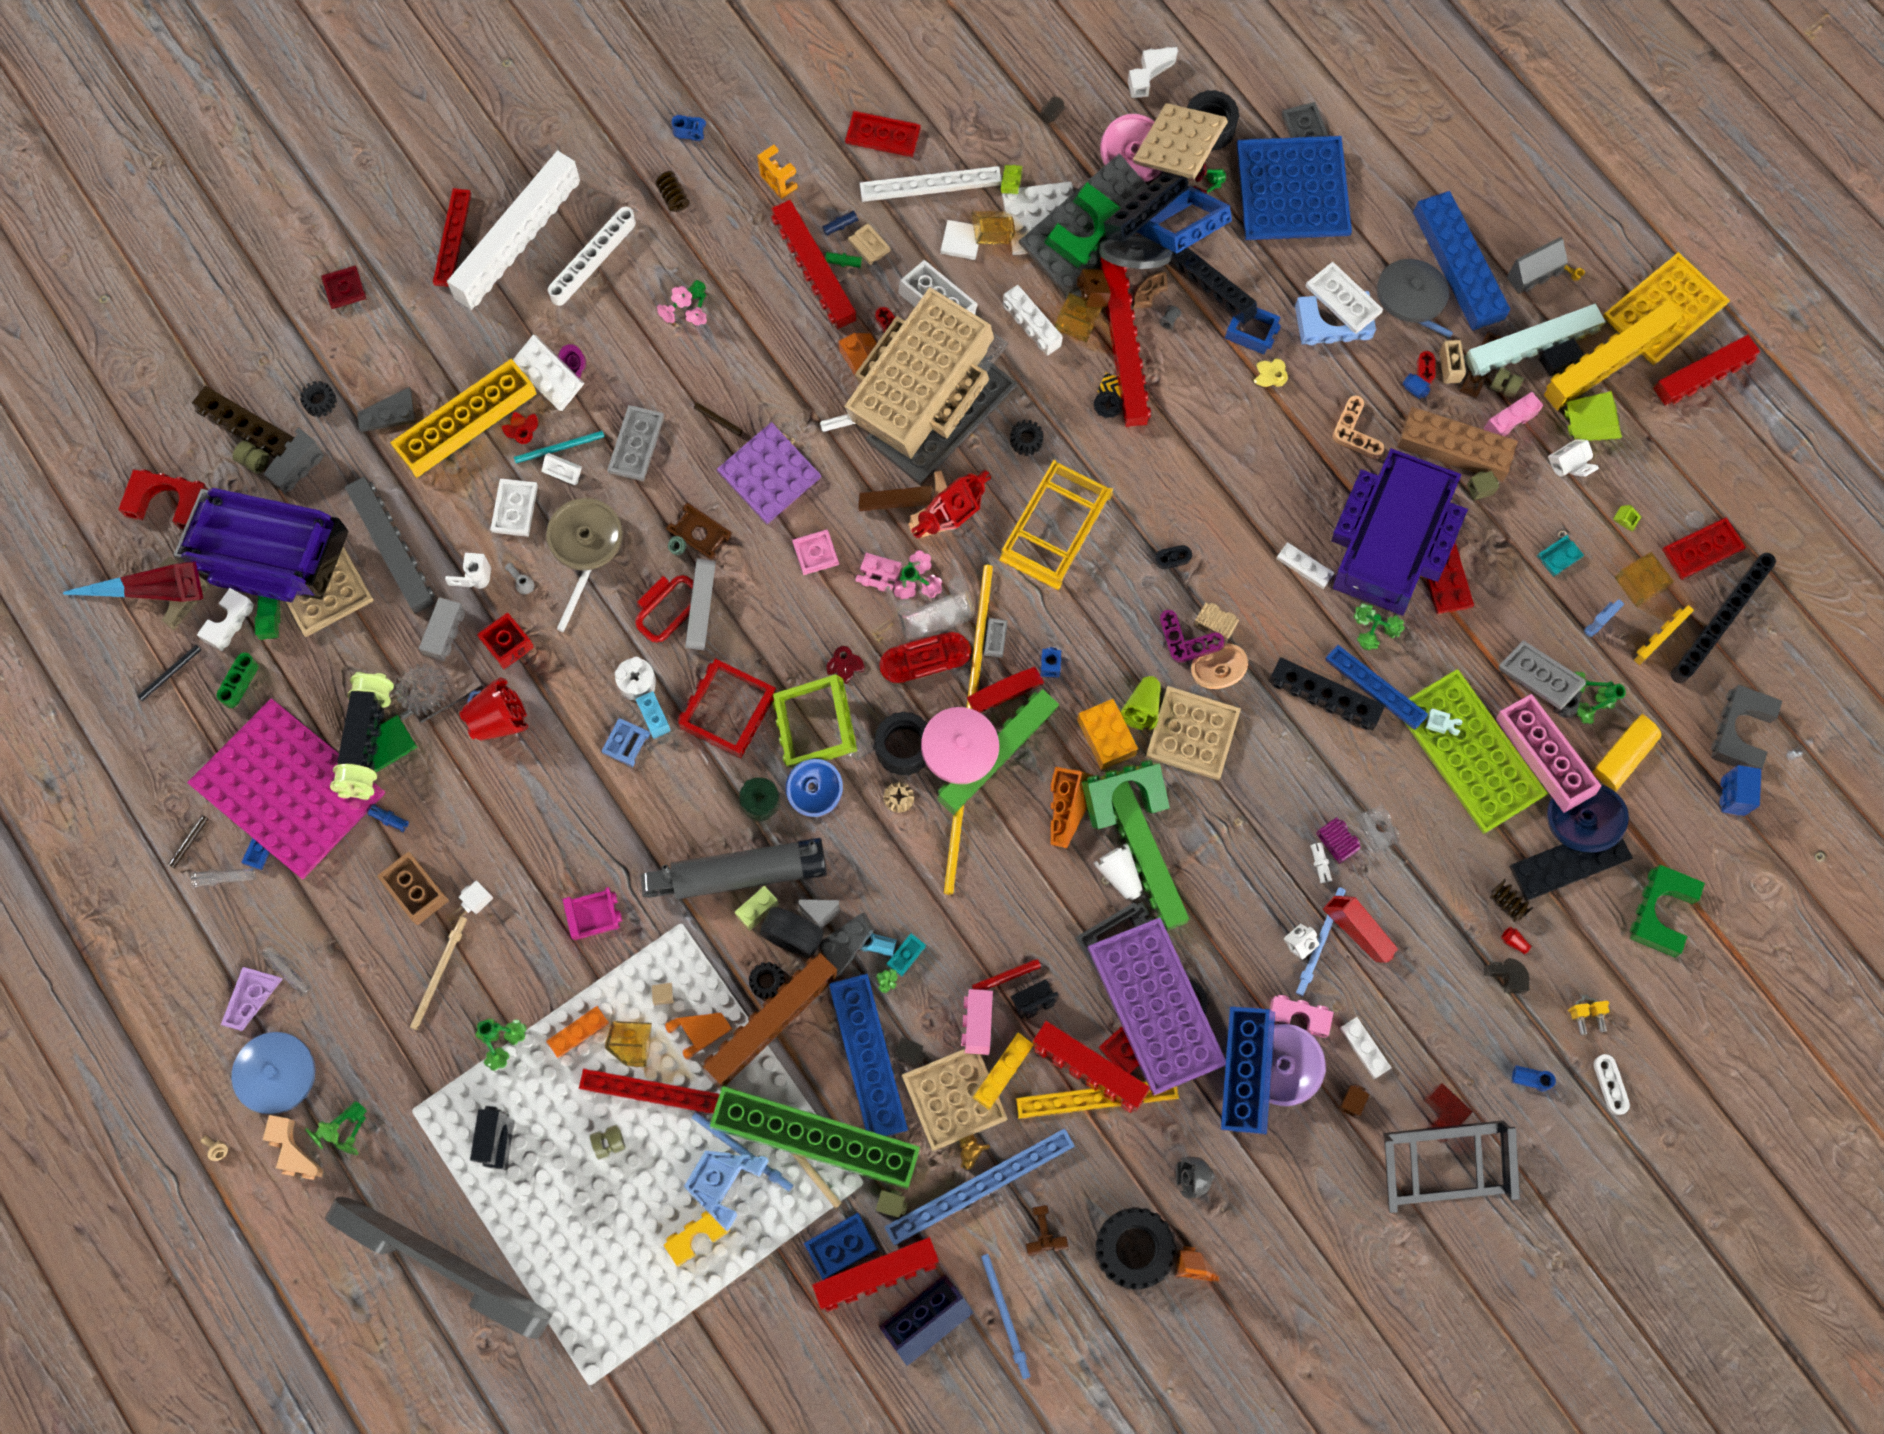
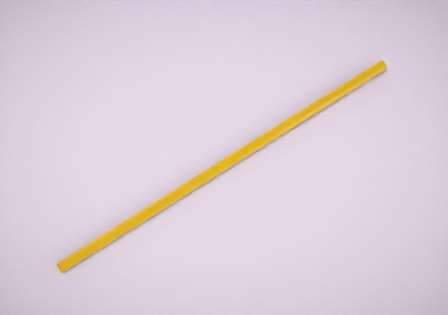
[944,565,993,895]

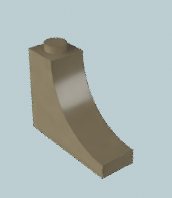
[159,556,210,631]

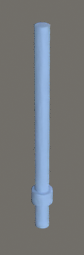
[1296,887,1346,997]

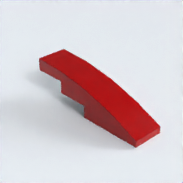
[966,666,1044,713]

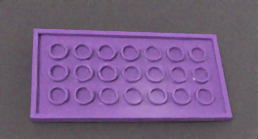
[1087,918,1226,1096]

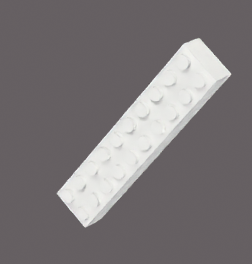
[447,150,580,310]

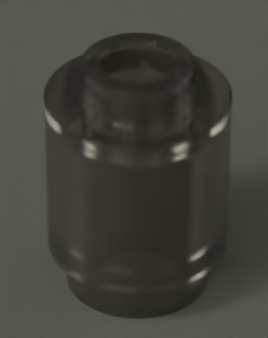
[1040,96,1065,123]

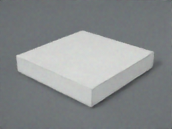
[941,220,982,260]

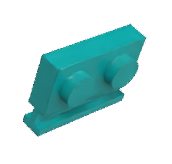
[1536,535,1584,577]

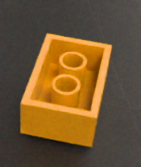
[1077,699,1138,770]

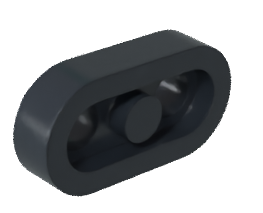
[1155,545,1192,569]

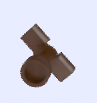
[1026,1205,1069,1256]

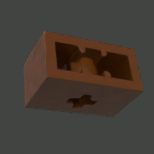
[1077,269,1111,307]

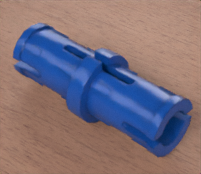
[368,804,409,832]

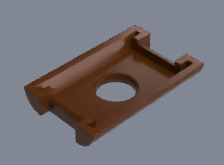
[666,502,732,560]

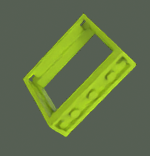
[772,674,858,769]

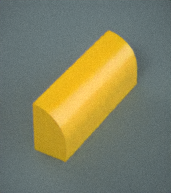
[1592,714,1662,792]

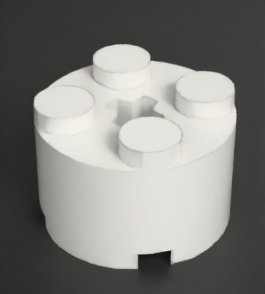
[615,657,656,700]

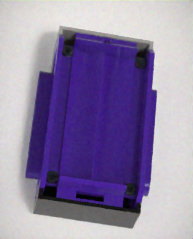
[173,488,349,603]

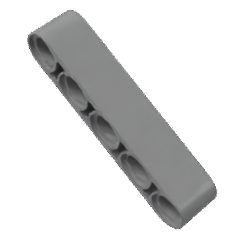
[685,558,716,651]

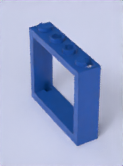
[1137,186,1232,253]

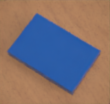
[804,1213,878,1280]

